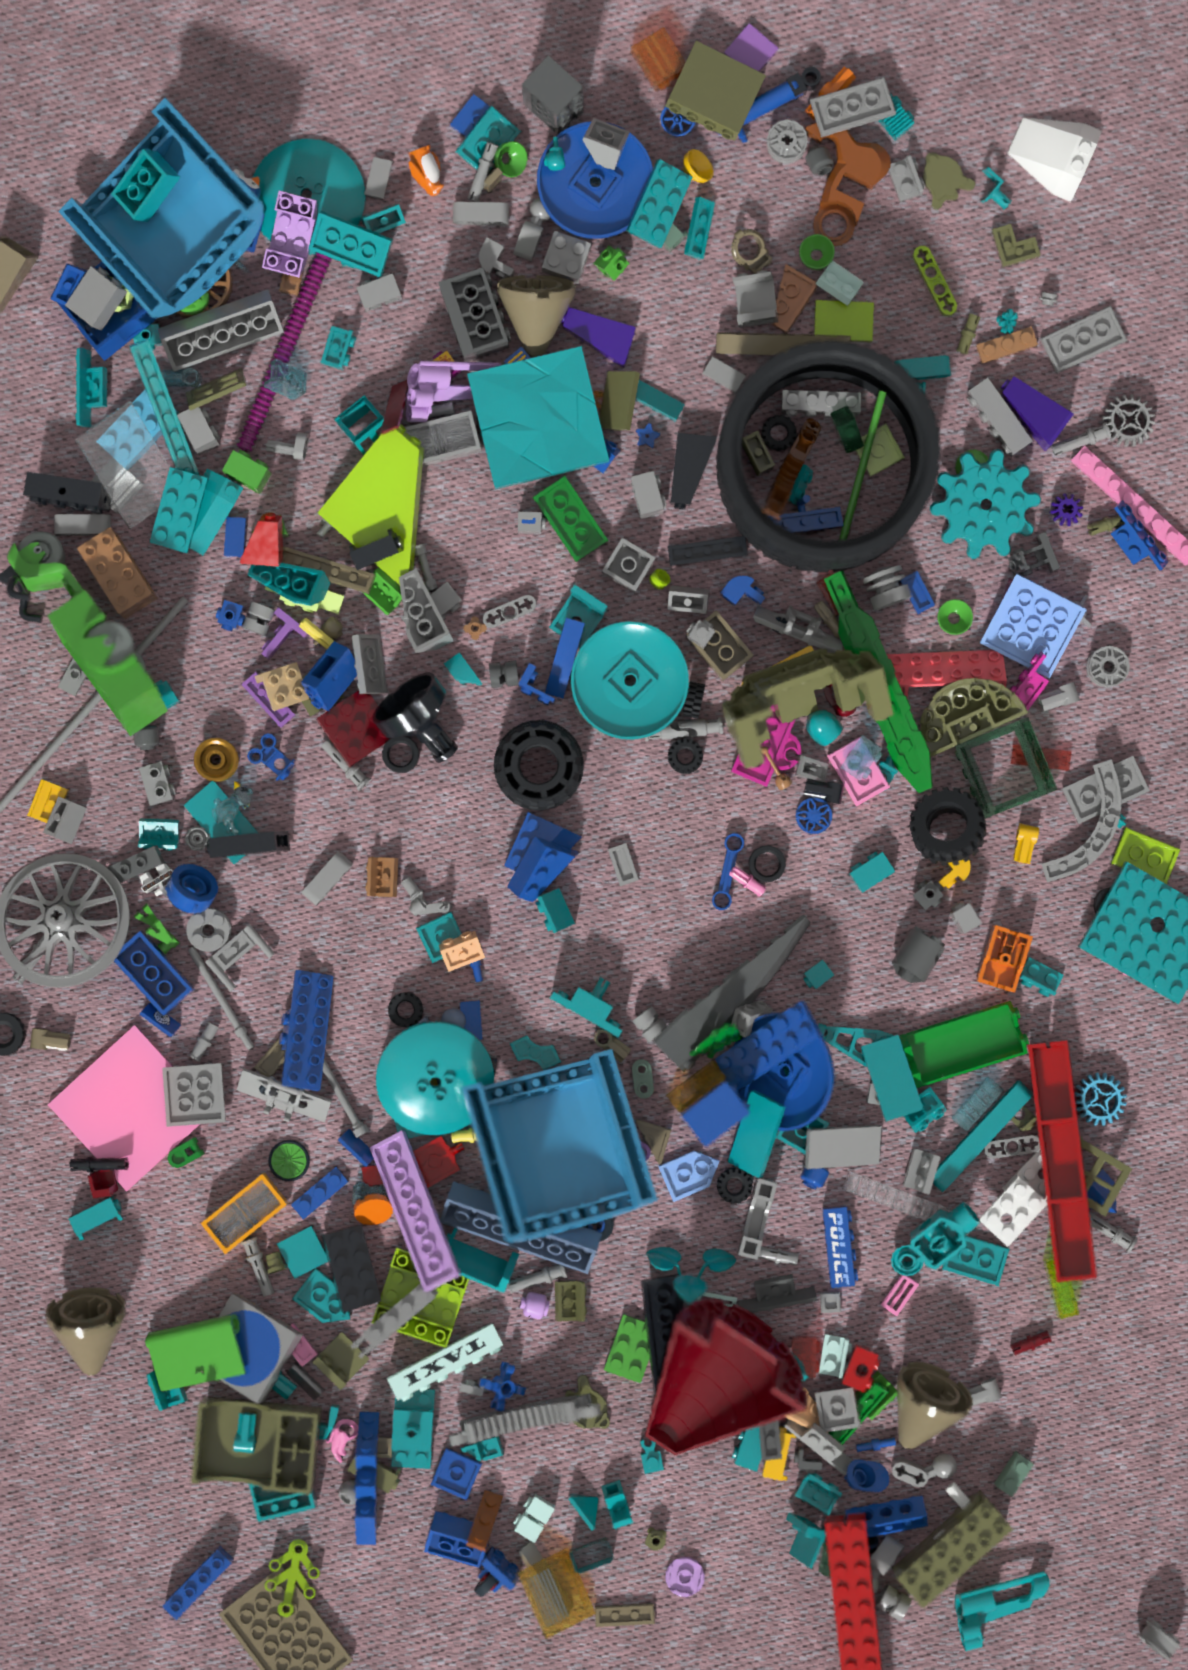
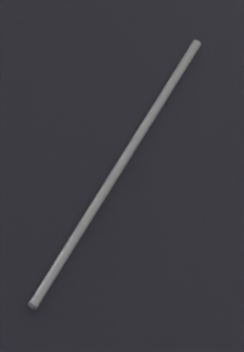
[0,596,188,813]

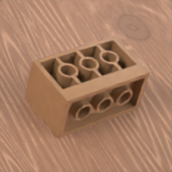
[77,527,158,619]

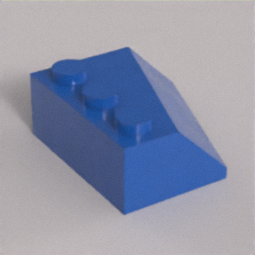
[504,812,581,871]
[507,836,579,902]

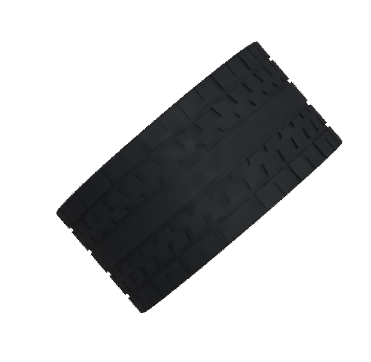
[716,340,941,573]

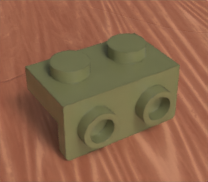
[555,1280,587,1322]

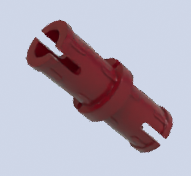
[1010,1330,1052,1356]

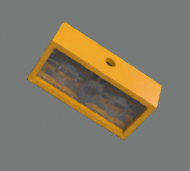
[201,1172,289,1254]

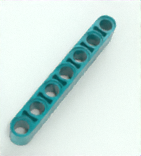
[933,1080,1034,1192]

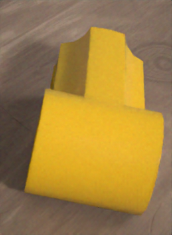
[1013,823,1039,864]

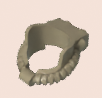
[731,229,772,274]

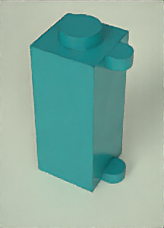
[68,1196,123,1241]

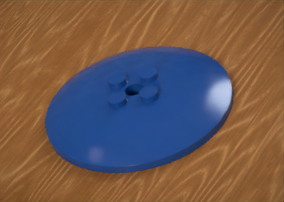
[537,121,653,239]
[734,1012,834,1131]

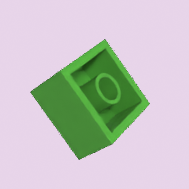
[222,450,271,494]

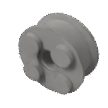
[186,908,231,952]
[1136,1620,1182,1662]

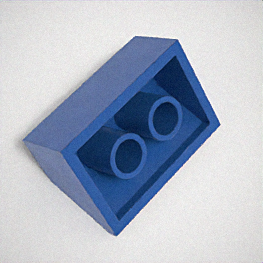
[424,1511,489,1568]

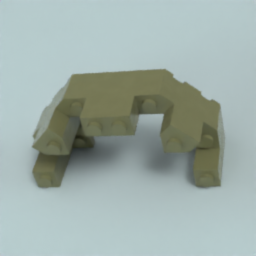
[722,649,893,769]

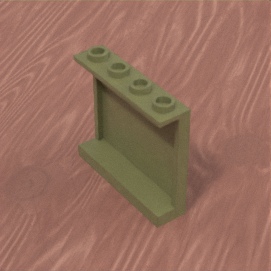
[665,41,766,141]

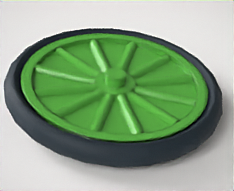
[268,1140,310,1182]

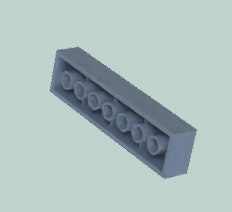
[440,1181,602,1274]

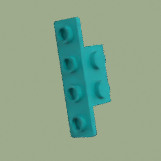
[75,347,107,428]

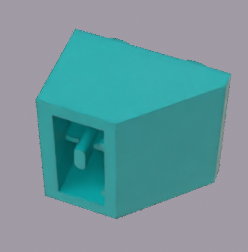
[536,888,575,933]

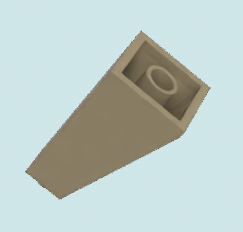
[0,236,39,315]

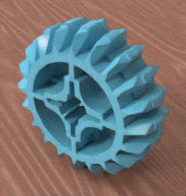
[1075,1073,1127,1126]

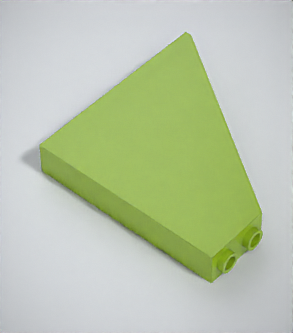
[318,424,424,585]

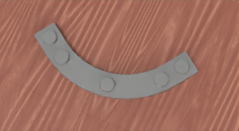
[1041,759,1122,883]

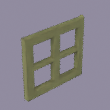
[185,368,247,411]
[1081,1136,1133,1217]

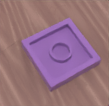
[724,23,779,72]

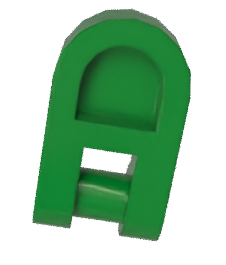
[168,1137,205,1168]

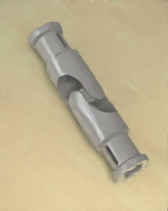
[645,717,723,741]

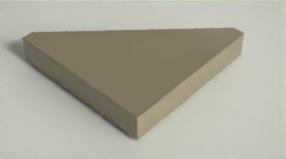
[636,1119,671,1164]

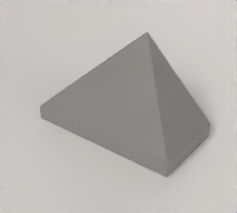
[795,755,829,782]

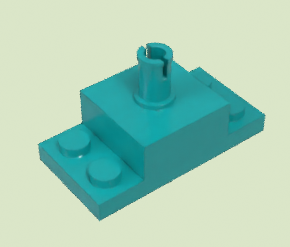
[550,977,622,1037]
[391,1389,435,1469]

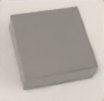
[820,1292,841,1313]

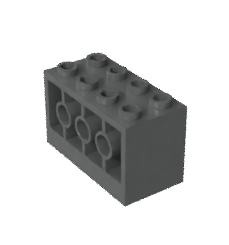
[522,55,584,135]
[438,267,511,362]

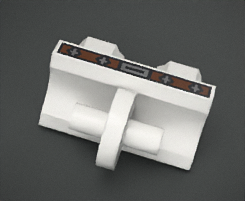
[140,863,174,897]

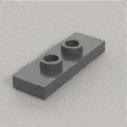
[107,845,165,883]

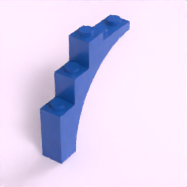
[355,1412,380,1545]

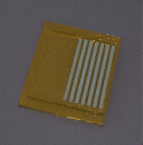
[517,1548,596,1639]

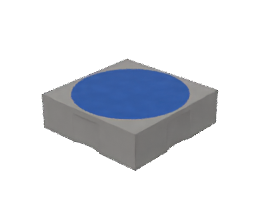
[219,1294,303,1403]

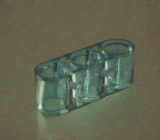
[951,1076,1003,1132]

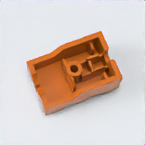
[976,925,1033,993]

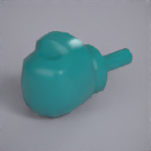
[544,137,565,171]

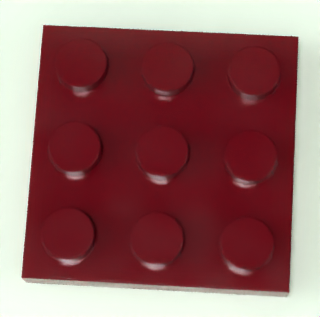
[316,691,391,768]

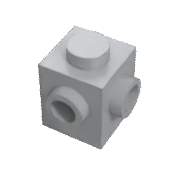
[687,620,715,649]

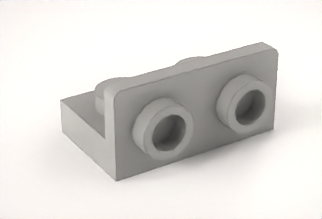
[889,155,925,203]
[903,1148,940,1194]

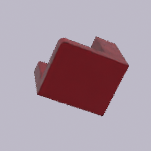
[88,1170,118,1198]

